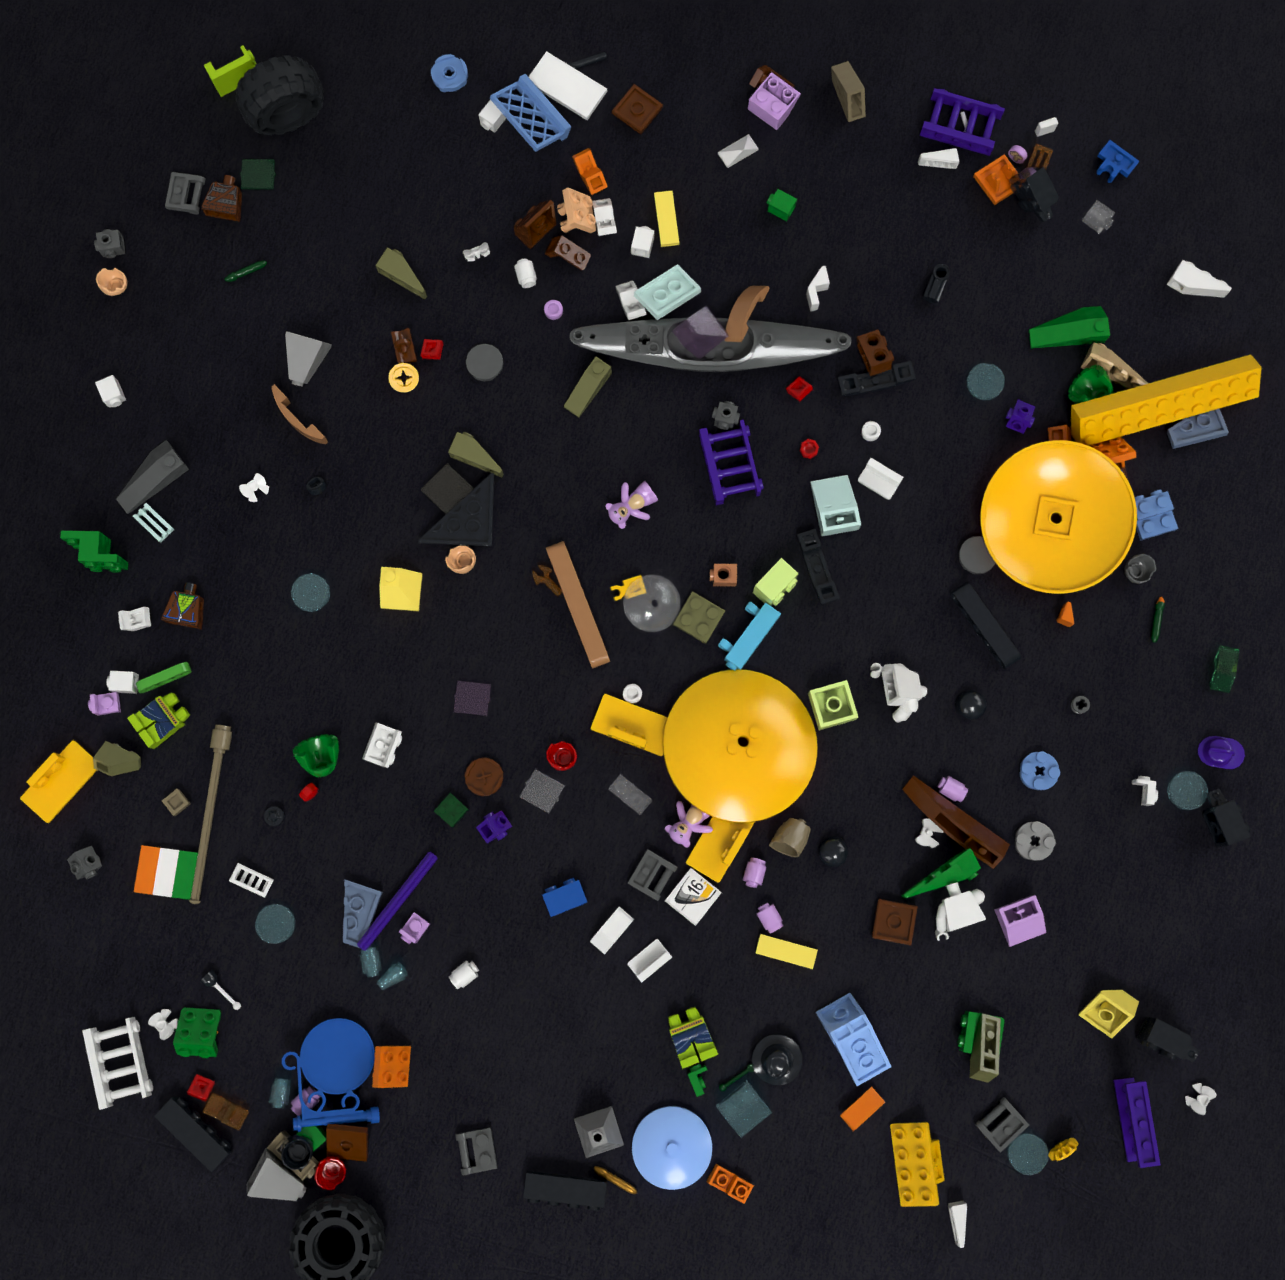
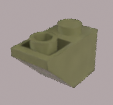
[93,741,141,776]

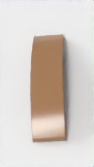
[724,286,770,342]
[272,384,328,444]

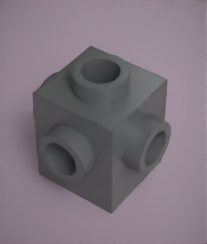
[94,229,125,258]
[712,401,740,430]
[67,846,102,880]

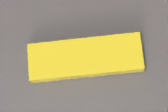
[654,191,679,247]
[755,934,818,969]

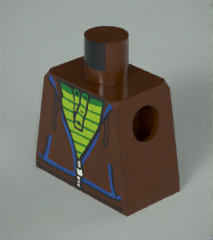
[161,582,204,629]

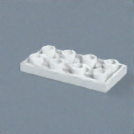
[529,51,607,120]

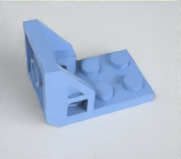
[816,993,891,1086]

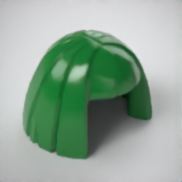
[1068,365,1113,404]
[293,734,339,777]

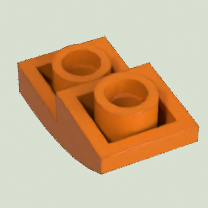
[840,1087,885,1131]
[706,1164,754,1204]

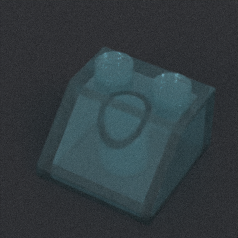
[716,1080,772,1138]

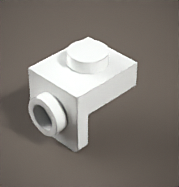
[118,607,151,631]
[1132,776,1158,806]

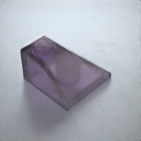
[673,306,729,359]

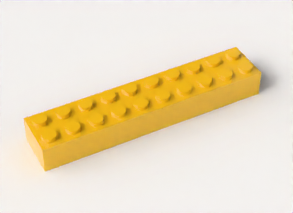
[1071,355,1262,446]

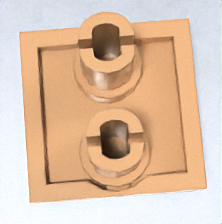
[557,188,596,233]

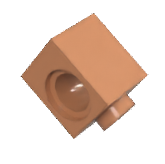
[710,564,737,586]

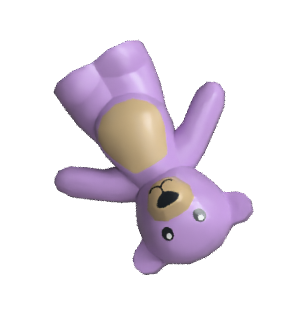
[606,481,658,529]
[665,801,713,848]

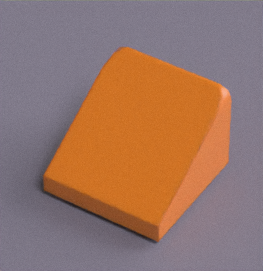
[1048,425,1071,441]
[1056,601,1074,627]

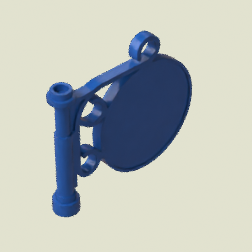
[281,1018,380,1132]

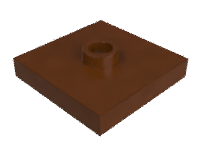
[612,84,663,134]
[872,899,918,946]
[326,1124,368,1162]

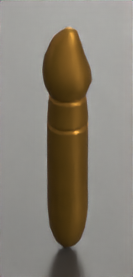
[594,1166,637,1194]

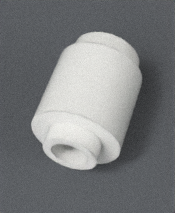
[514,259,537,288]
[449,960,479,989]

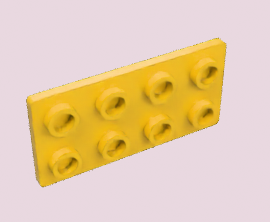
[591,694,668,756]
[20,740,97,823]
[686,817,754,883]
[890,1122,945,1207]

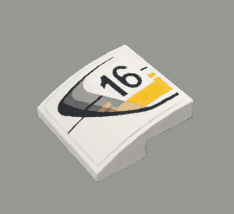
[665,868,722,926]

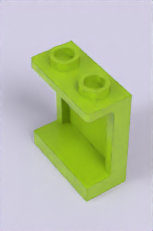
[204,46,257,97]

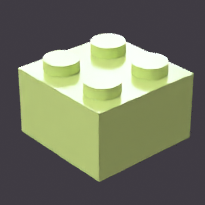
[753,558,798,606]
[808,680,858,730]

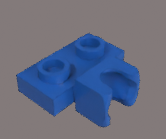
[1097,140,1139,183]

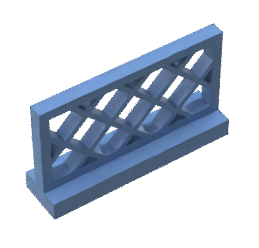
[490,74,571,152]

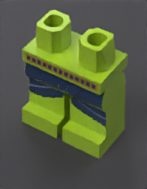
[127,693,190,749]
[668,1007,718,1069]

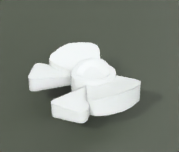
[463,242,490,261]
[239,473,269,502]
[915,819,943,848]
[148,1009,179,1040]
[1185,1083,1216,1115]

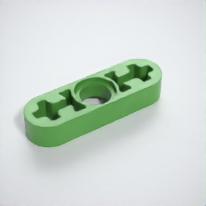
[136,662,192,693]

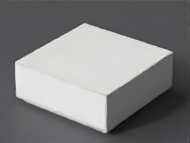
[1035,117,1058,137]

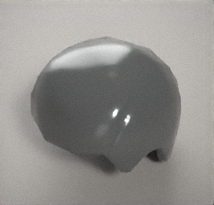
[1124,554,1156,584]

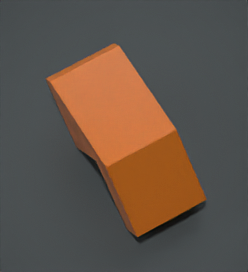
[572,148,608,195]

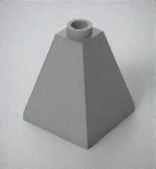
[285,331,332,387]
[574,1106,624,1158]
[246,1148,307,1201]

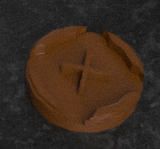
[465,758,504,796]

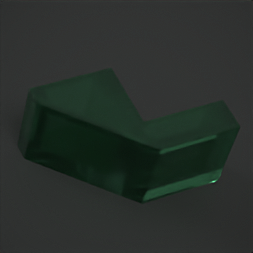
[1209,645,1239,693]

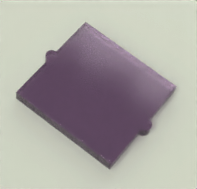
[454,681,491,716]

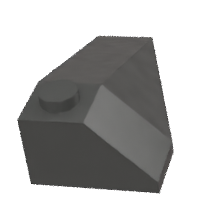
[116,440,189,514]

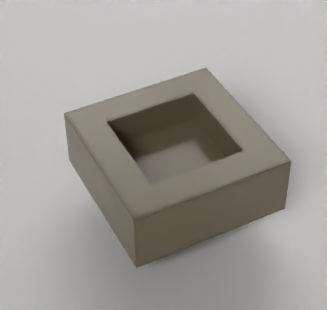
[162,788,190,816]

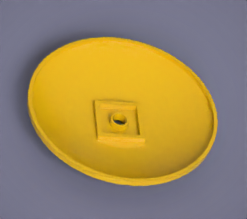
[980,440,1137,594]
[663,670,817,823]

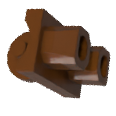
[391,328,417,364]

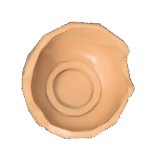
[96,268,128,296]
[445,545,476,574]

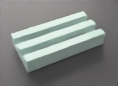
[133,503,174,543]

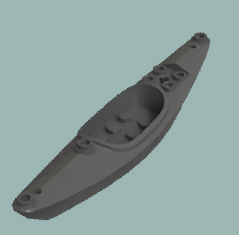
[570,318,851,372]

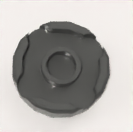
[466,344,504,381]
[958,536,995,574]

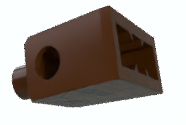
[202,175,242,222]

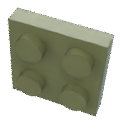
[673,592,725,644]

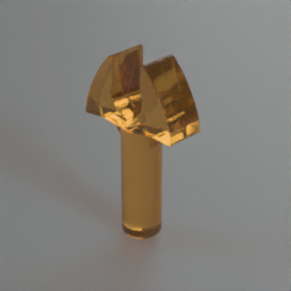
[533,565,562,596]

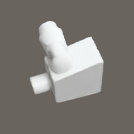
[870,663,927,722]
[935,882,986,941]

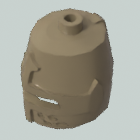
[769,818,811,857]

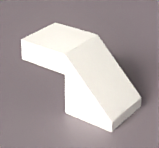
[592,198,617,236]
[806,266,830,311]
[616,281,646,320]
[590,907,634,954]

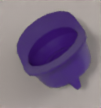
[1198,736,1245,769]

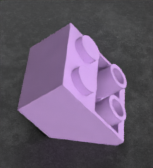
[748,72,801,130]
[994,895,1046,947]

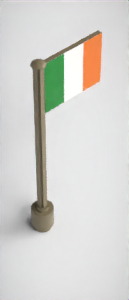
[134,725,232,904]

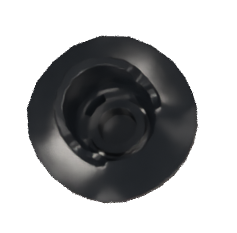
[752,1034,803,1085]

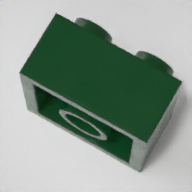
[434,793,469,828]

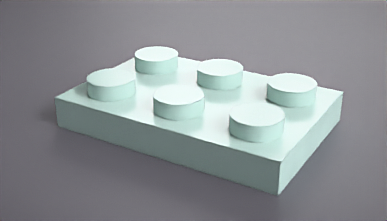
[634,264,701,320]

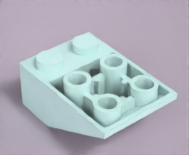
[810,475,861,536]

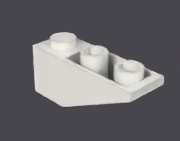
[1167,260,1232,298]

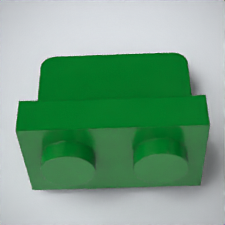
[173,1008,221,1058]
[958,1011,1004,1055]

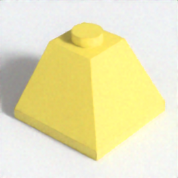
[380,567,422,611]
[1079,990,1139,1038]

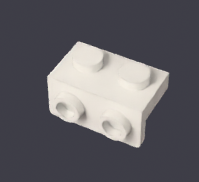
[362,723,402,768]

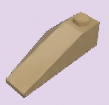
[1081,342,1149,389]

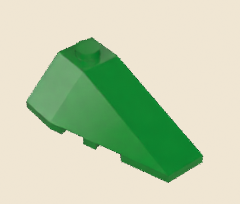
[1029,306,1110,348]
[901,848,981,898]

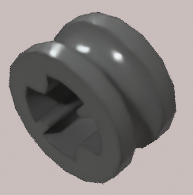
[1071,696,1090,714]

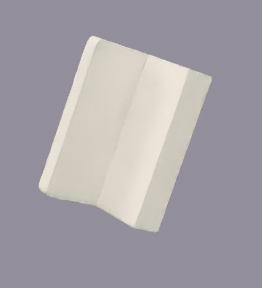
[858,458,903,500]
[628,939,672,983]

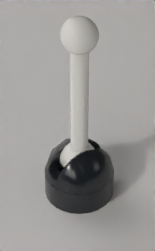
[200,970,241,1010]

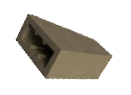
[831,61,866,122]

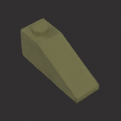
[376,247,427,299]
[564,357,612,417]
[448,432,504,478]
[970,1014,1001,1083]

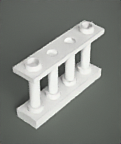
[83,1017,153,1110]

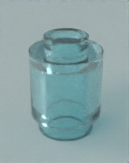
[359,947,382,977]
[269,1078,292,1109]

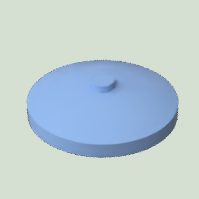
[632,1106,712,1190]

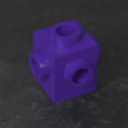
[1006,400,1035,434]
[476,810,512,843]

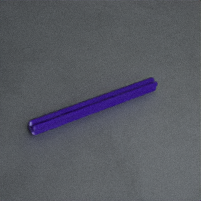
[357,852,438,951]

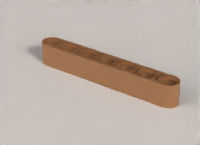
[546,541,610,669]

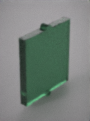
[240,159,276,189]

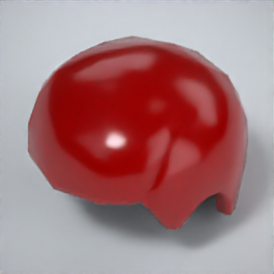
[546,741,577,771]
[315,1157,346,1190]

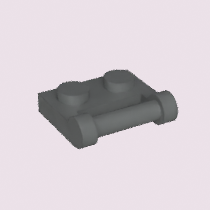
[165,172,206,215]
[628,849,678,901]
[975,1097,1029,1153]
[455,1127,498,1175]

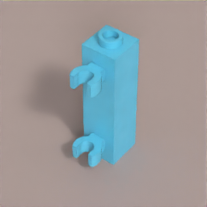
[718,602,781,671]

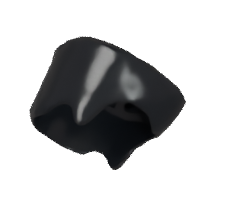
[281,1135,313,1170]

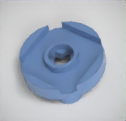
[431,54,468,92]
[1019,751,1060,790]

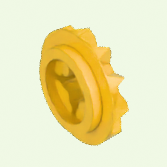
[389,362,419,392]
[1048,1138,1078,1161]

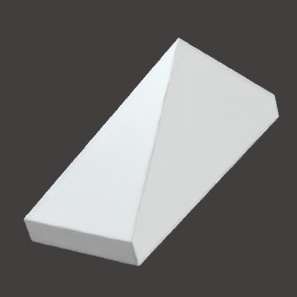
[718,134,758,168]

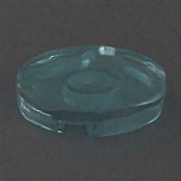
[967,363,1005,400]
[291,573,330,612]
[1167,771,1208,810]
[255,904,295,944]
[1007,1133,1049,1175]

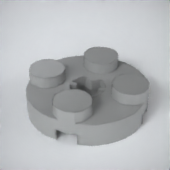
[1015,821,1056,861]

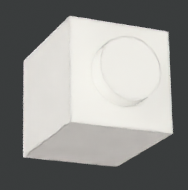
[479,100,506,133]
[631,226,654,258]
[95,375,126,407]
[107,671,139,694]

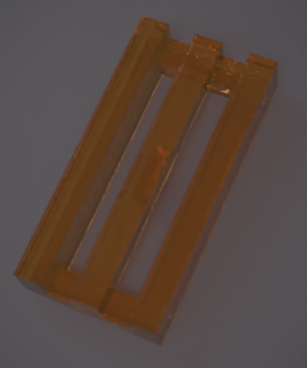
[1026,144,1053,170]

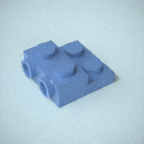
[1135,490,1178,541]

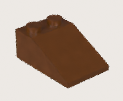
[514,200,556,249]

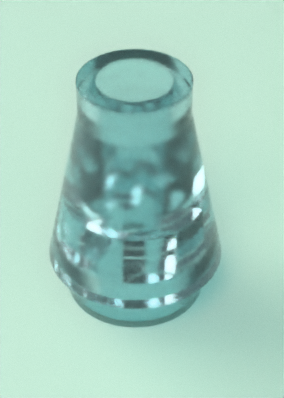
[377,962,408,990]

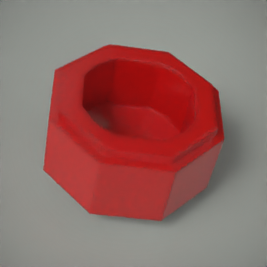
[800,439,819,459]
[299,783,319,801]

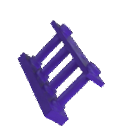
[920,88,1005,156]
[699,420,763,506]
[1113,1077,1161,1168]

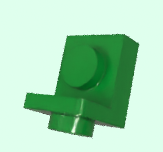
[687,1063,707,1097]

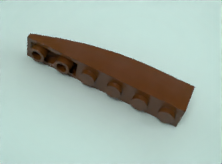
[902,775,1010,869]

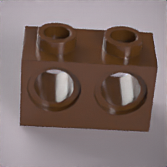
[857,330,894,376]

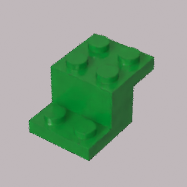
[60,531,128,572]

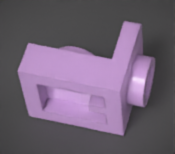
[88,692,121,716]
[399,912,430,944]

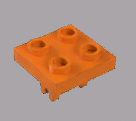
[973,154,1018,205]
[1090,437,1136,468]
[372,1045,411,1088]

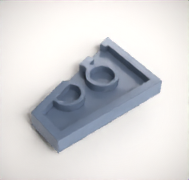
[1167,409,1229,449]
[343,880,383,948]

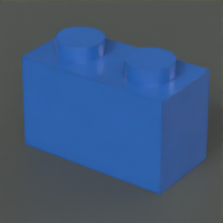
[542,878,588,917]

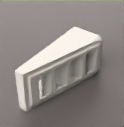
[918,148,959,169]
[229,863,273,898]
[948,1201,967,1248]

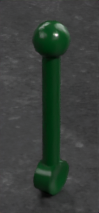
[719,1064,754,1092]

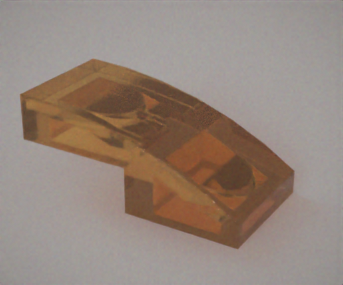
[203,1092,249,1130]

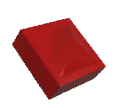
[421,339,443,359]
[786,376,813,401]
[187,1074,215,1101]

